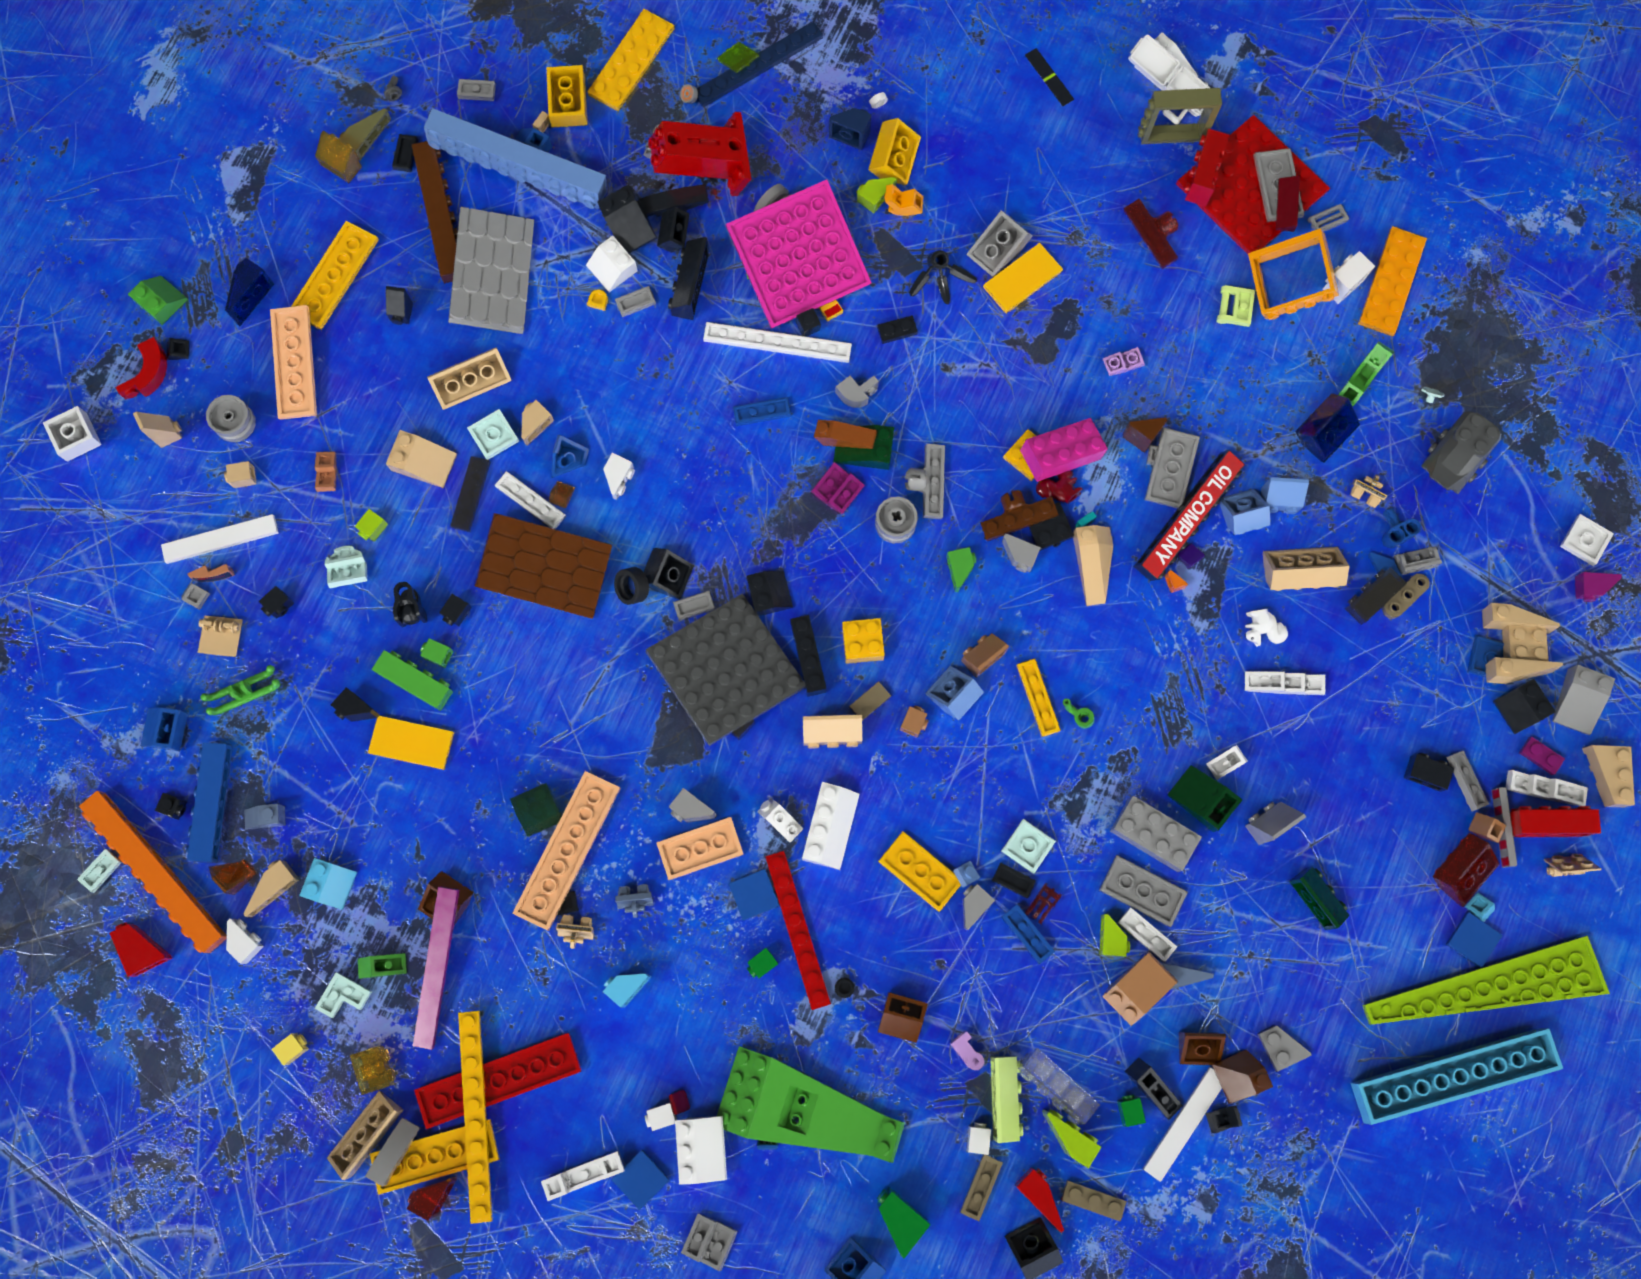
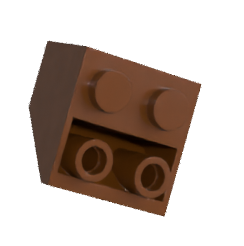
[878,992,928,1043]

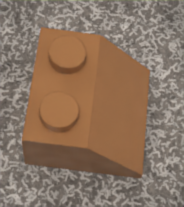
[961,633,1009,678]

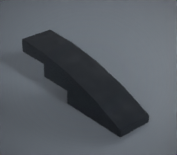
[640,184,709,217]

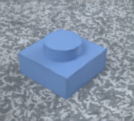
[953,861,980,888]

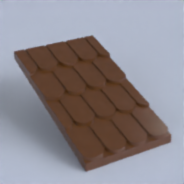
[474,513,612,619]

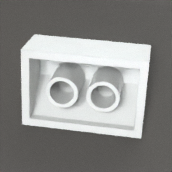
[675,1116,727,1184]

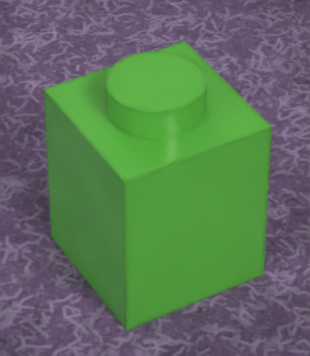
[420,639,454,668]

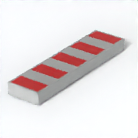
[1491,787,1517,868]

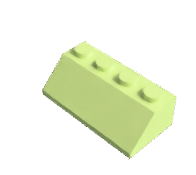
[990,1056,1023,1143]

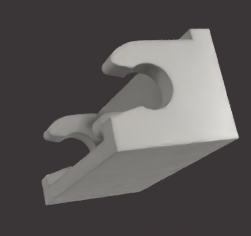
[1394,547,1442,575]

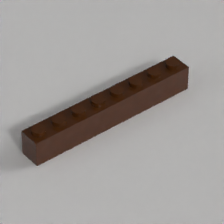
[411,141,458,284]

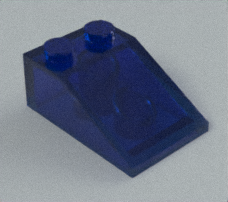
[225,257,274,326]

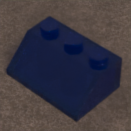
[1295,393,1360,463]

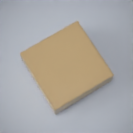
[532,111,550,133]

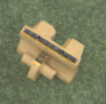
[1350,474,1387,508]
[556,915,594,949]

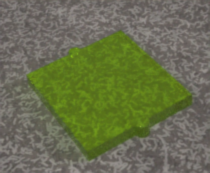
[717,42,759,73]

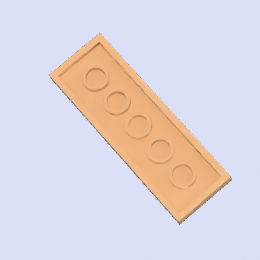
[270,305,317,420]

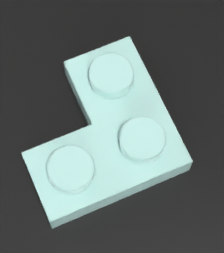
[315,972,372,1018]

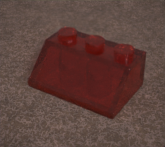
[1433,833,1500,907]

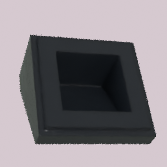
[167,338,189,360]

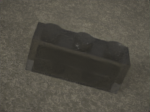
[1345,567,1407,625]

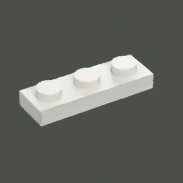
[1117,908,1177,962]

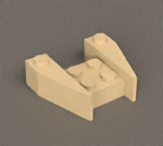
[1482,603,1563,684]

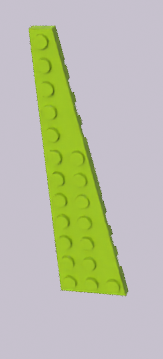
[1362,936,1610,1025]

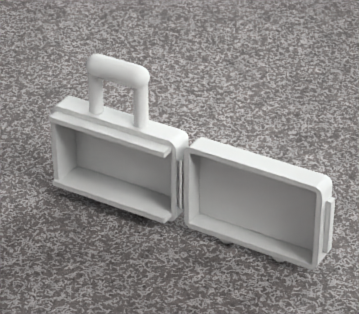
[1128,35,1210,125]

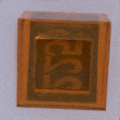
[549,481,575,508]

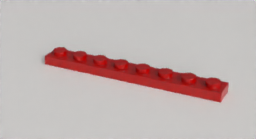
[765,851,831,1010]

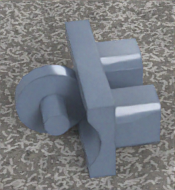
[615,884,653,918]

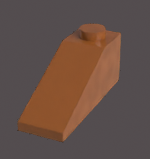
[814,420,877,449]

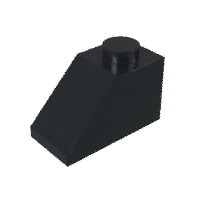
[386,286,413,325]
[331,687,380,722]

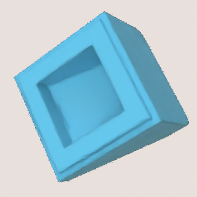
[1465,892,1495,922]

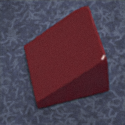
[669,1090,690,1115]

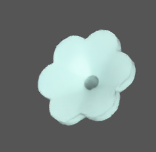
[1421,387,1445,403]

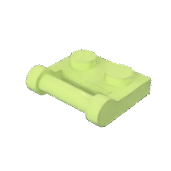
[1217,285,1255,327]

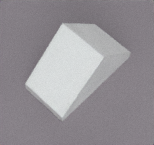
[1206,745,1248,780]

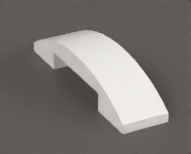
[541,1151,625,1201]

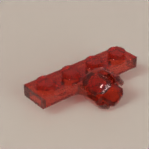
[1124,199,1178,269]

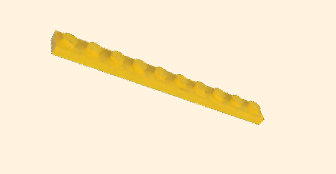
[458,1011,493,1224]

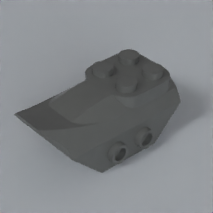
[1421,412,1501,494]

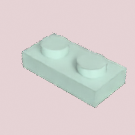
[77,849,122,893]

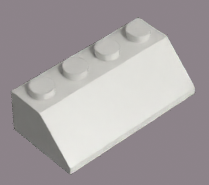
[802,782,859,870]

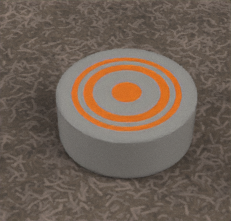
[680,84,698,104]

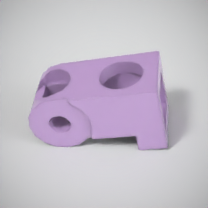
[950,1031,984,1070]

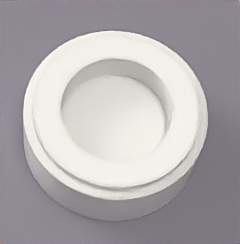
[869,92,888,109]

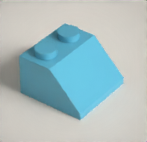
[299,858,357,910]
[603,974,652,1008]

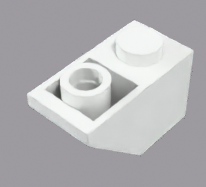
[603,453,635,500]
[226,918,264,964]

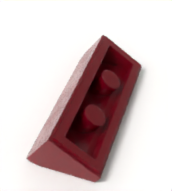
[1275,176,1300,232]

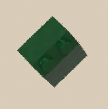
[833,425,894,470]

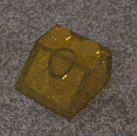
[350,1046,396,1095]

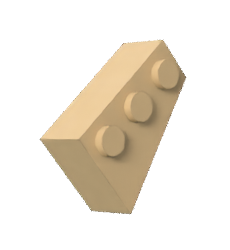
[1582,745,1635,808]

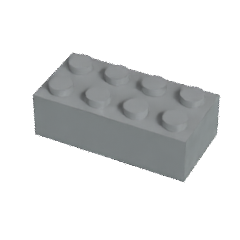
[1110,796,1202,872]

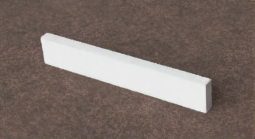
[161,514,279,564]
[1143,1067,1222,1182]

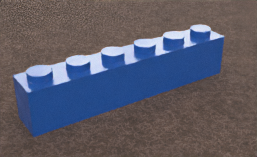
[186,743,233,863]

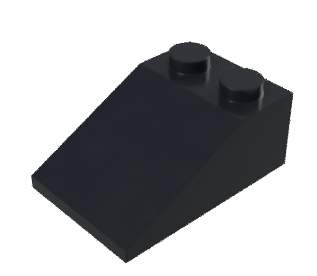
[597,184,657,254]

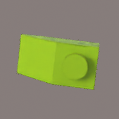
[856,177,897,213]
[1099,914,1130,957]

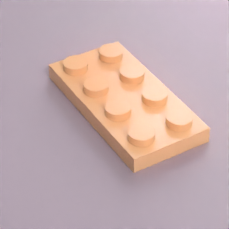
[657,817,744,881]

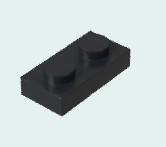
[877,315,918,344]

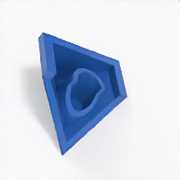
[552,435,589,478]

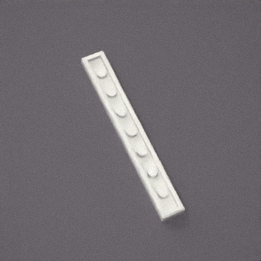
[703,322,852,363]

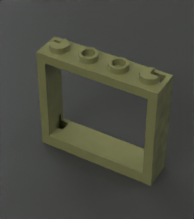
[1137,88,1222,144]

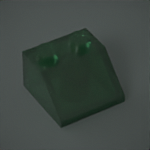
[510,783,562,837]

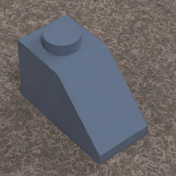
[244,804,286,830]

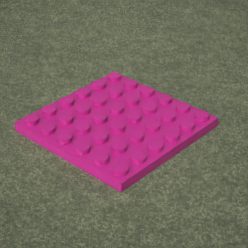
[725,180,872,329]

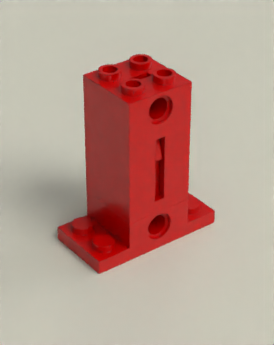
[648,112,751,196]

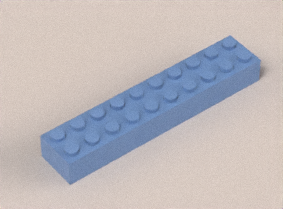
[424,108,607,210]

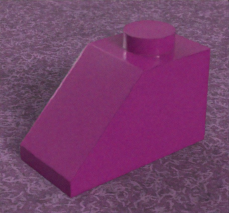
[1575,572,1622,602]

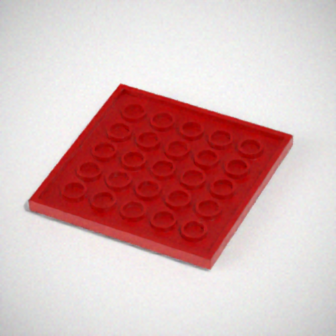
[1176,115,1330,254]

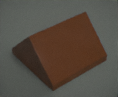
[1122,417,1167,453]
[1179,1032,1226,1065]

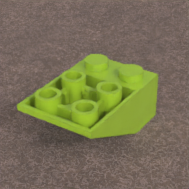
[1042,1109,1101,1169]

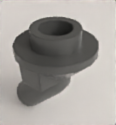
[384,76,402,101]

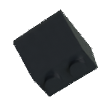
[644,548,694,600]
[746,571,793,616]
[1493,679,1556,734]
[1004,1217,1064,1279]

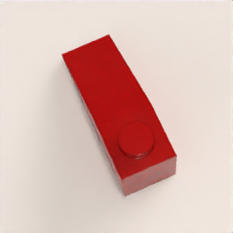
[1015,1167,1064,1233]

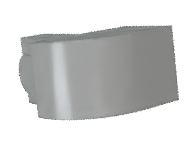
[835,376,879,408]

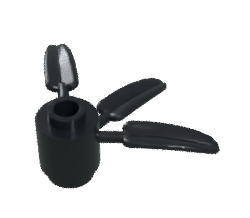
[909,250,977,304]

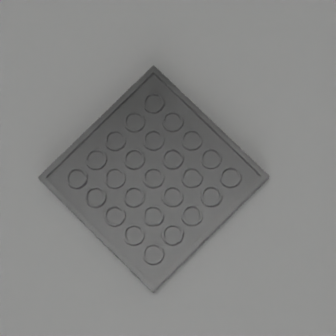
[645,594,806,746]

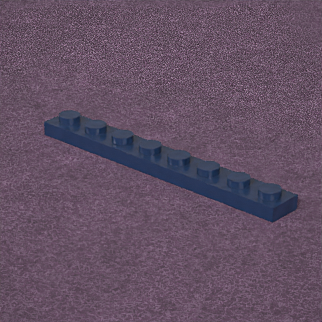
[697,21,823,108]

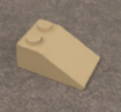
[386,430,457,488]

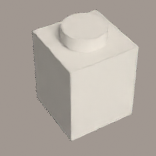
[645,1103,677,1131]
[966,1122,991,1155]

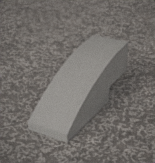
[365,1118,420,1187]

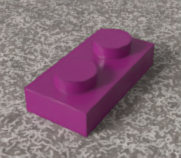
[1519,737,1565,775]

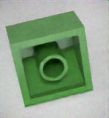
[128,276,188,325]

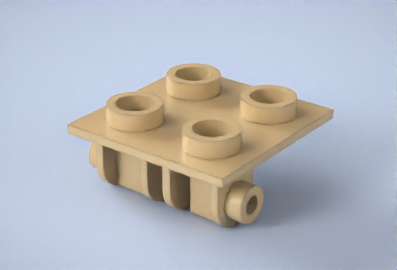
[198,616,243,657]
[1544,854,1601,877]

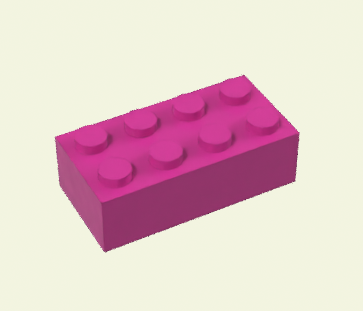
[1020,418,1108,482]

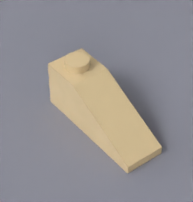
[133,412,182,448]
[243,860,300,918]

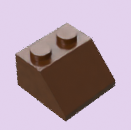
[418,871,474,925]

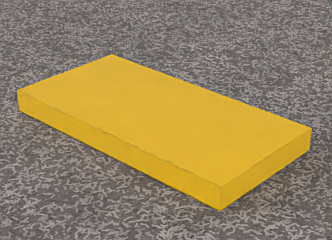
[983,243,1063,314]
[368,716,454,770]
[878,831,961,912]

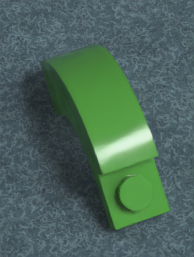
[1338,341,1394,407]

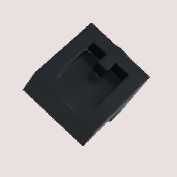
[154,793,187,820]

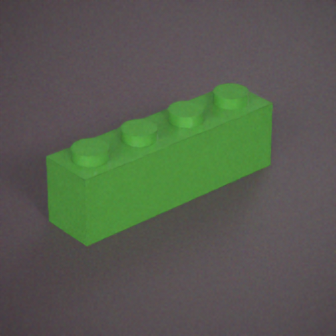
[371,650,453,711]

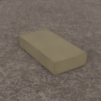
[849,682,891,721]

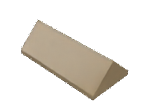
[427,347,512,410]
[327,1091,404,1180]

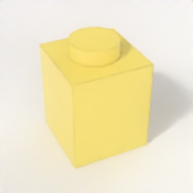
[272,1033,309,1065]

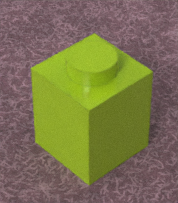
[355,509,388,542]

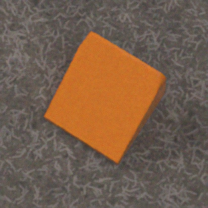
[1164,570,1188,593]

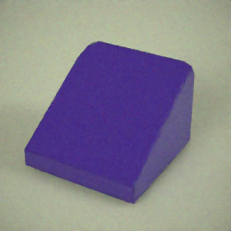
[1177,543,1205,569]

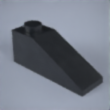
[1125,1058,1183,1120]

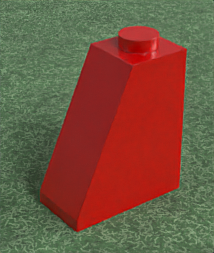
[109,922,172,977]

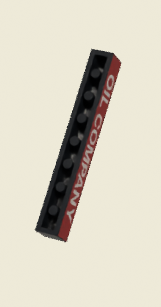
[1133,450,1245,581]

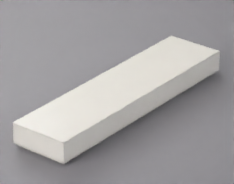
[495,471,566,529]

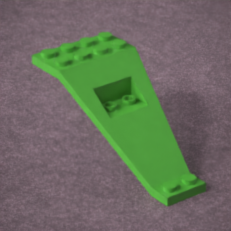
[717,1046,905,1163]

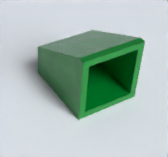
[877,1187,930,1259]

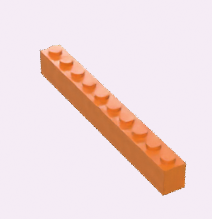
[79,790,227,954]

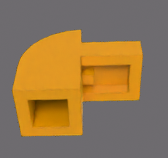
[884,184,923,216]

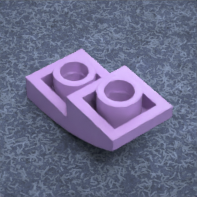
[1103,347,1145,376]

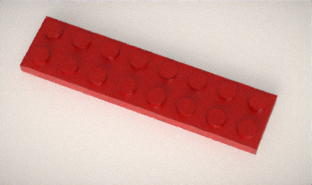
[414,1033,582,1129]

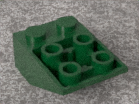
[1167,765,1242,832]

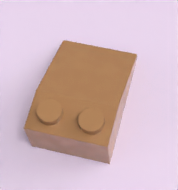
[1102,952,1178,1026]

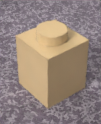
[224,461,257,488]

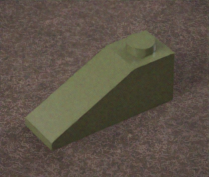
[338,108,391,160]

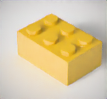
[546,65,588,127]

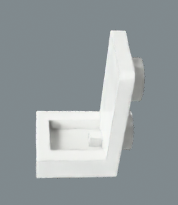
[757,798,803,842]

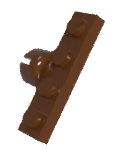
[980,490,1059,542]

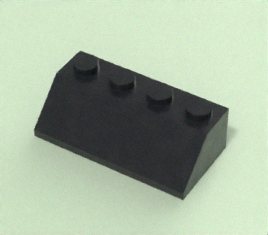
[668,237,709,320]

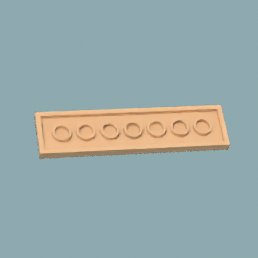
[512,771,621,931]

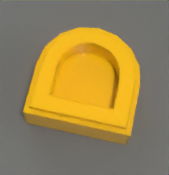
[587,289,608,311]

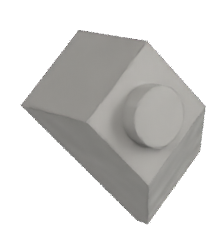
[1002,533,1041,573]
[962,884,995,930]

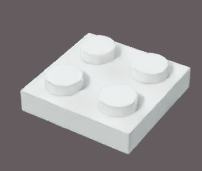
[1560,514,1614,566]

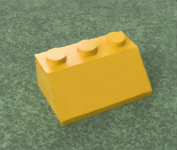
[868,118,921,185]

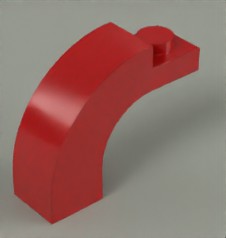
[115,337,167,400]

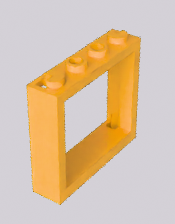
[1248,228,1339,320]

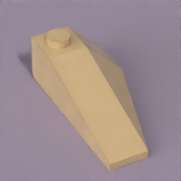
[1073,525,1113,606]

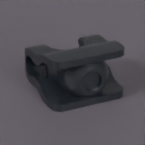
[393,582,428,627]

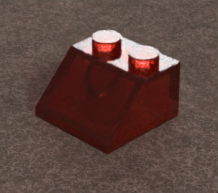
[407,1176,457,1221]

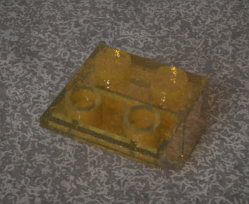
[315,131,362,183]

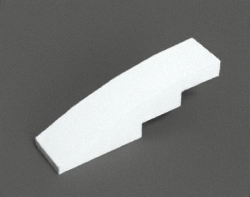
[1245,672,1325,695]
[1506,770,1588,806]

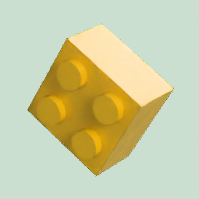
[842,618,885,664]

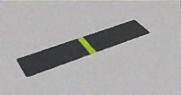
[1025,48,1074,106]

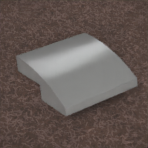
[681,1213,738,1271]

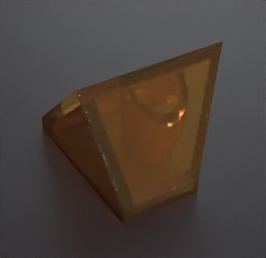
[209,859,256,895]

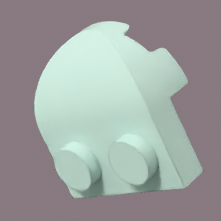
[325,546,368,588]

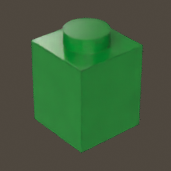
[747,948,778,979]
[1117,1094,1146,1127]

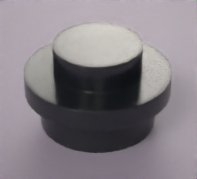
[835,978,854,998]

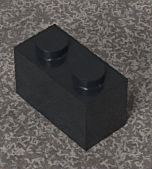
[657,207,689,253]
[1404,753,1454,792]

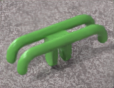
[200,665,281,715]

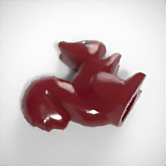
[1036,470,1082,504]

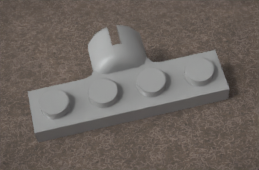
[905,444,945,519]

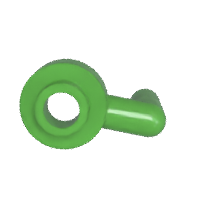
[1063,699,1095,728]

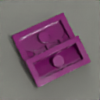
[810,462,865,514]

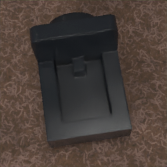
[1205,1106,1242,1134]

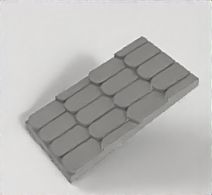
[448,207,534,334]

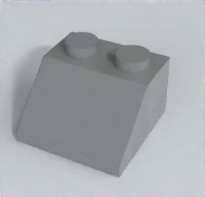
[669,788,717,823]

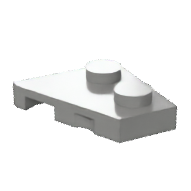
[1257,1026,1312,1072]

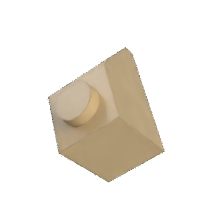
[521,400,554,446]

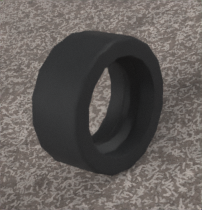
[614,567,649,605]

